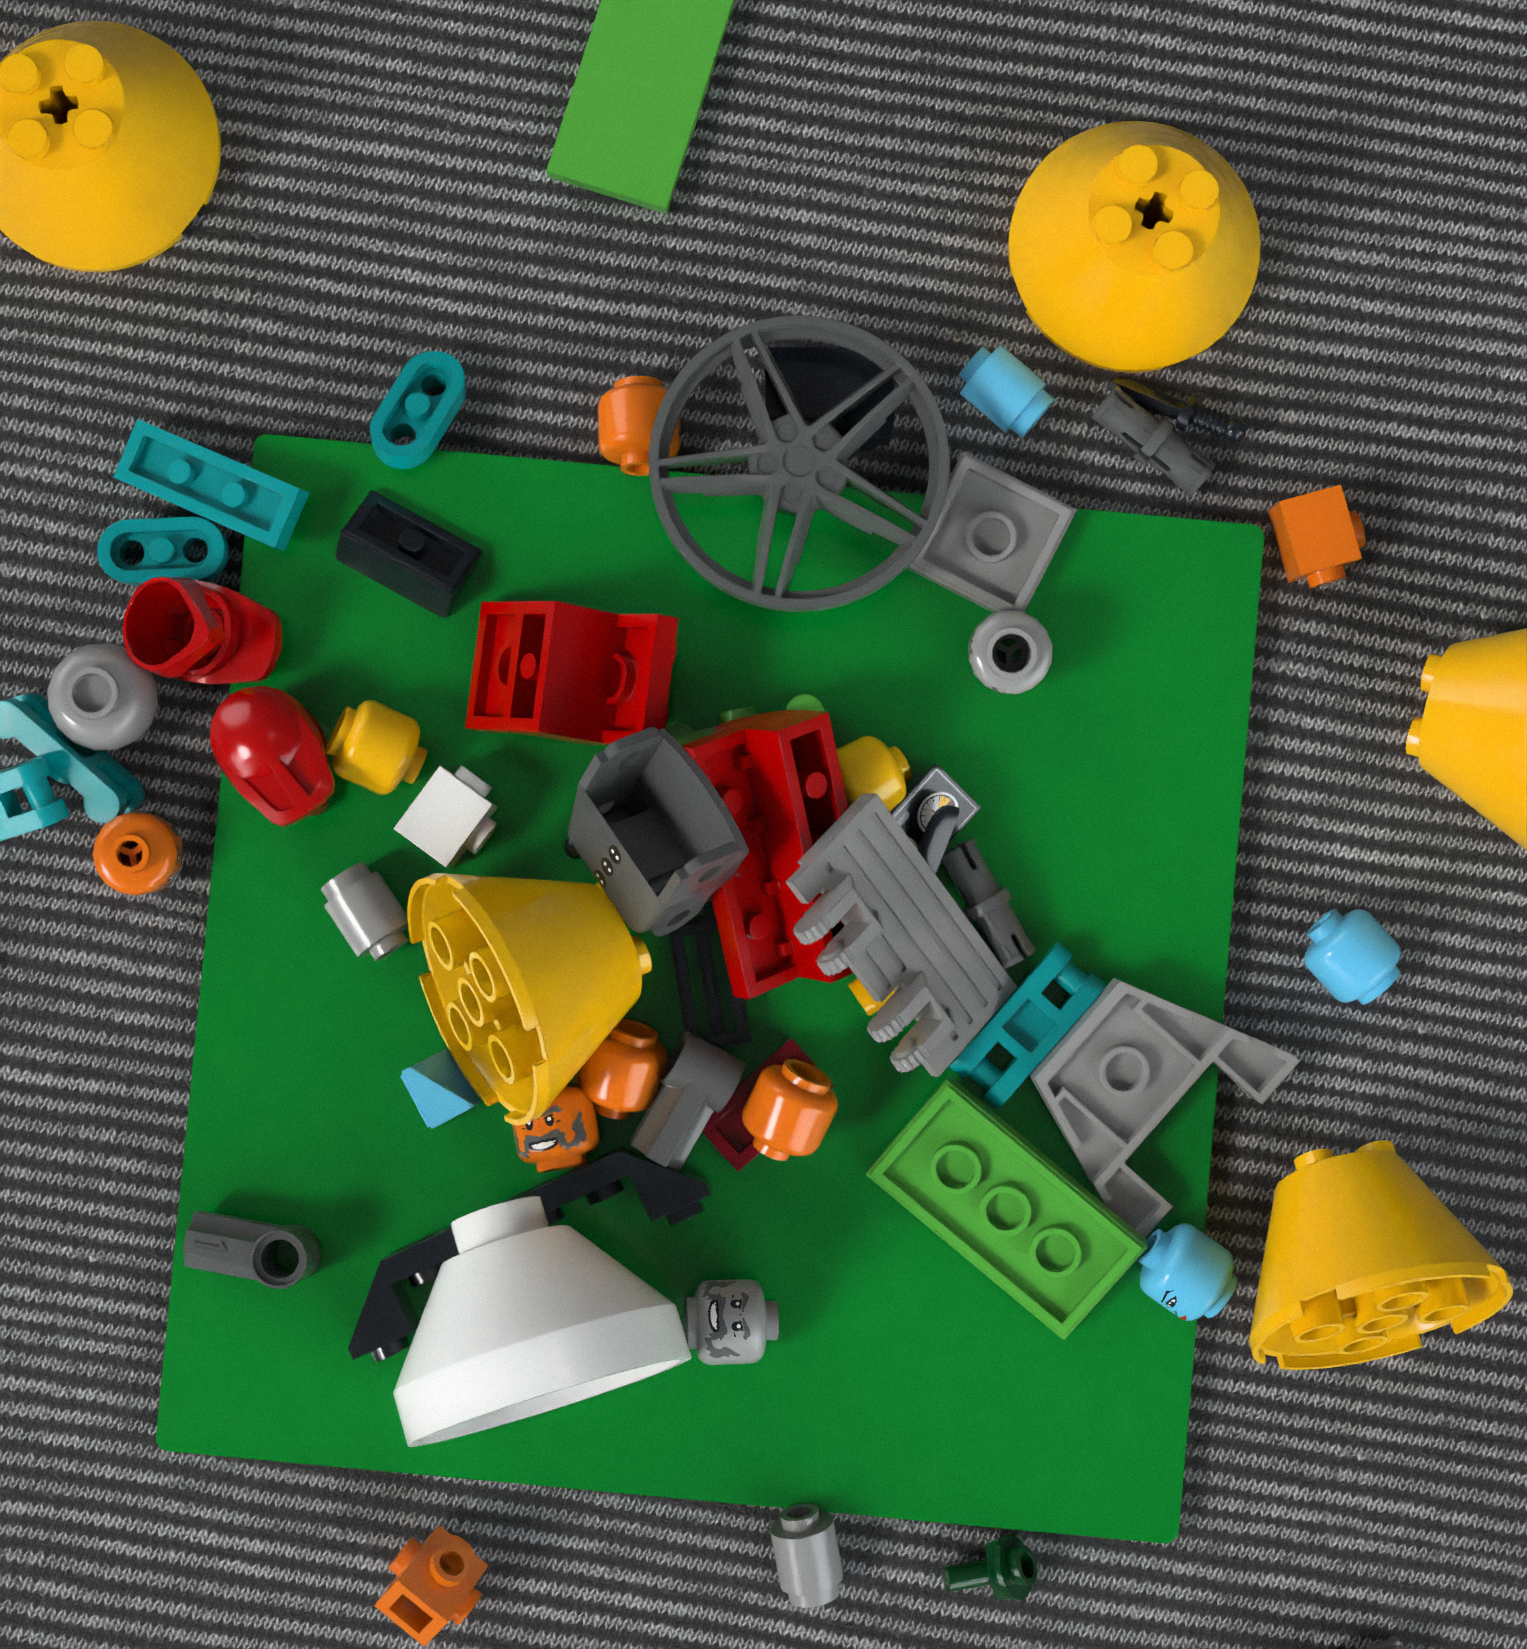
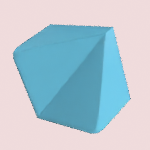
[401,1049,480,1129]

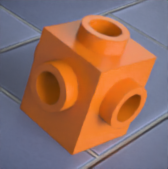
[374,1525,489,1647]

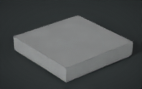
[907,451,1077,613]

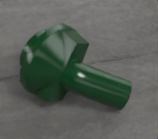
[943,1534,1037,1601]

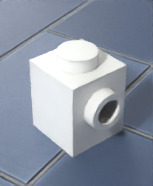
[393,765,498,869]

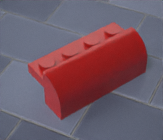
[682,710,853,999]

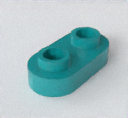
[370,351,466,469]
[97,517,229,586]

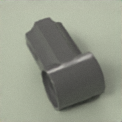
[630,1031,745,1171]
[182,1210,321,1289]

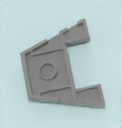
[1029,978,1300,1238]

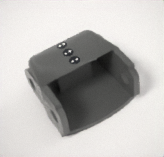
[568,727,749,936]

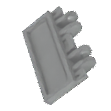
[786,794,1017,1077]

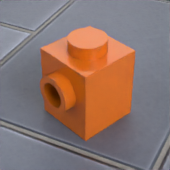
[1268,484,1366,589]

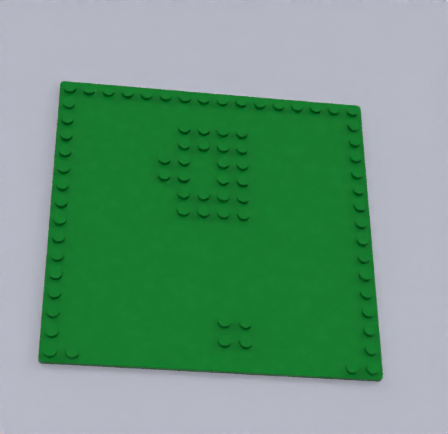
[156,434,1264,1544]

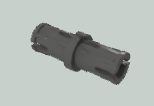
[1091,386,1216,496]
[940,838,1037,969]

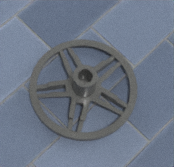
[649,315,950,612]

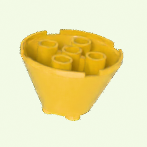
[0,21,221,272]
[1008,121,1261,373]
[1406,628,1527,850]
[407,873,652,1126]
[1249,1140,1513,1370]

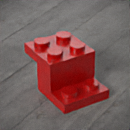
[465,601,679,746]

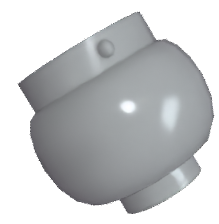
[47,643,158,751]

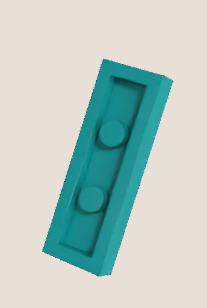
[113,419,309,552]

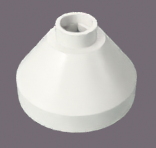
[393,1196,692,1447]

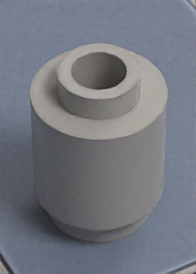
[321,862,408,962]
[770,1503,844,1608]

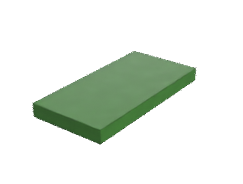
[546,0,736,214]
[865,1075,1148,1340]

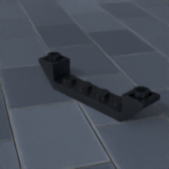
[348,1146,712,1362]

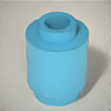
[959,345,1055,438]

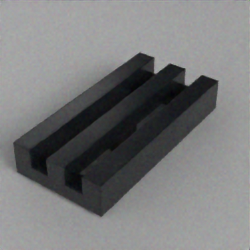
[669,917,752,1047]

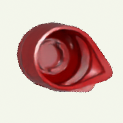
[123,577,282,684]
[210,686,335,827]

